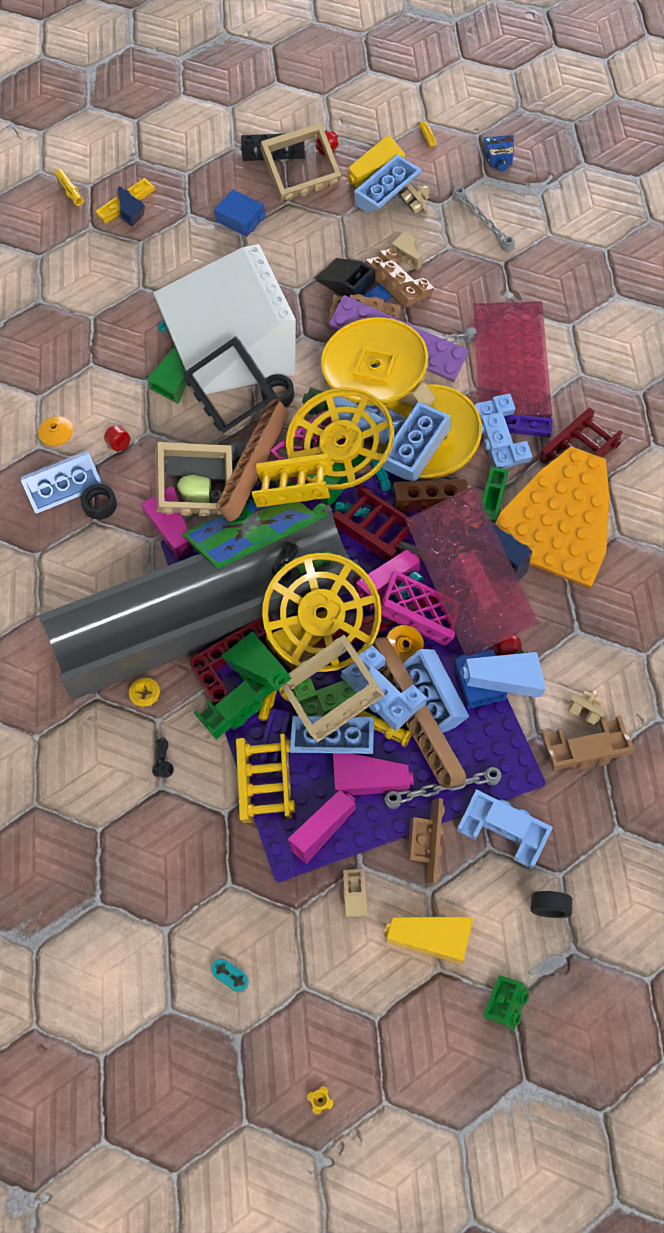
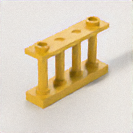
[252,453,333,507]
[236,734,295,823]

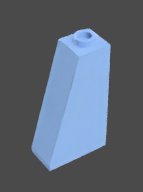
[461,652,546,697]

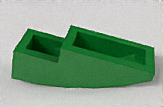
[478,466,509,522]

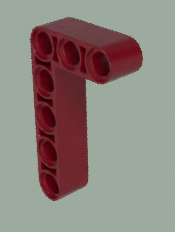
[190,616,276,706]

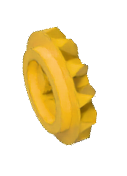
[129,678,161,708]

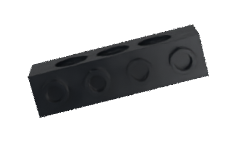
[241,133,305,161]

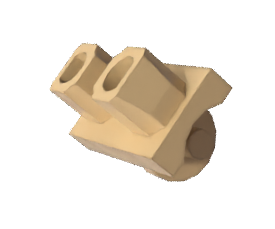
[401,183,430,214]
[568,690,606,726]

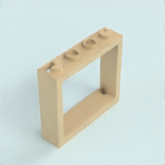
[260,122,341,201]
[155,442,232,516]
[282,635,385,742]

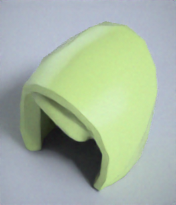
[177,475,211,503]

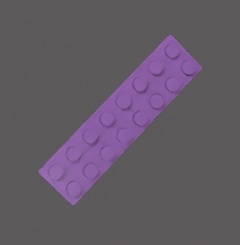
[329,295,469,382]

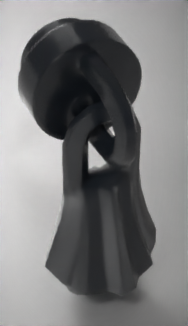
[272,543,299,581]
[152,738,174,778]

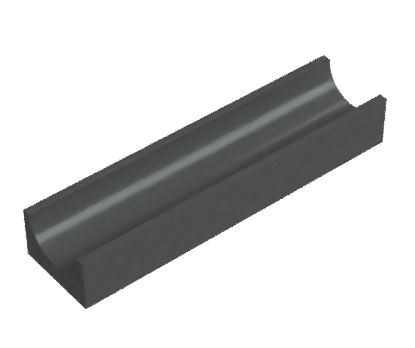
[39,505,360,700]

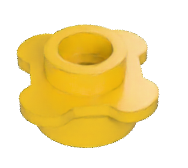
[307,1086,333,1115]

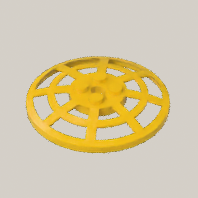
[286,387,394,490]
[262,553,381,672]

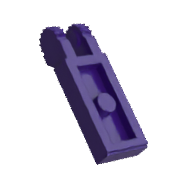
[504,415,553,437]
[260,708,291,763]

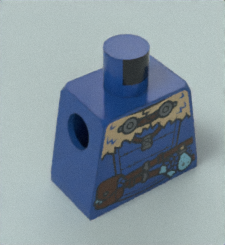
[483,135,514,171]

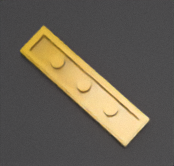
[95,178,155,224]

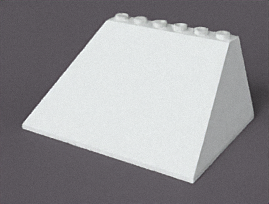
[153,244,296,394]

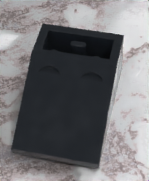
[315,258,375,297]

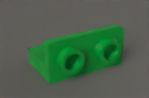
[483,975,529,1031]

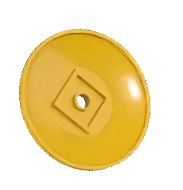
[321,317,428,405]
[377,384,482,479]

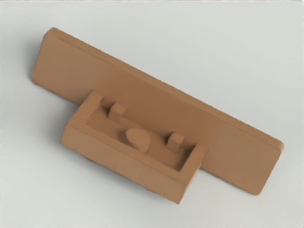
[407,798,445,884]

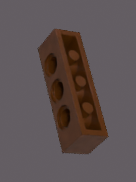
[391,479,470,512]

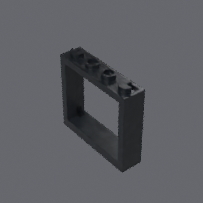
[183,336,278,434]

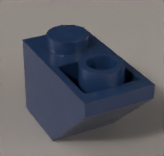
[117,186,145,227]

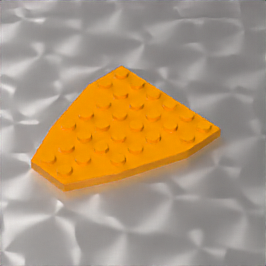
[495,447,610,589]

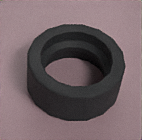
[261,374,294,407]
[80,484,117,520]
[530,891,573,918]

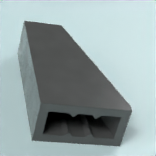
[164,445,237,483]

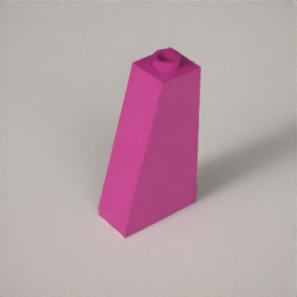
[141,486,193,559]
[356,550,420,612]
[333,753,414,795]
[288,790,356,864]

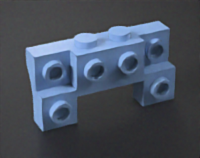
[475,394,532,469]
[341,646,427,731]
[457,789,553,869]

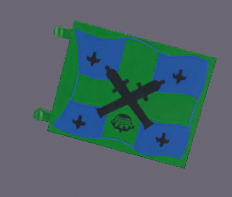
[182,482,328,569]

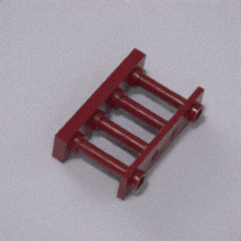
[539,407,623,464]
[333,485,419,562]

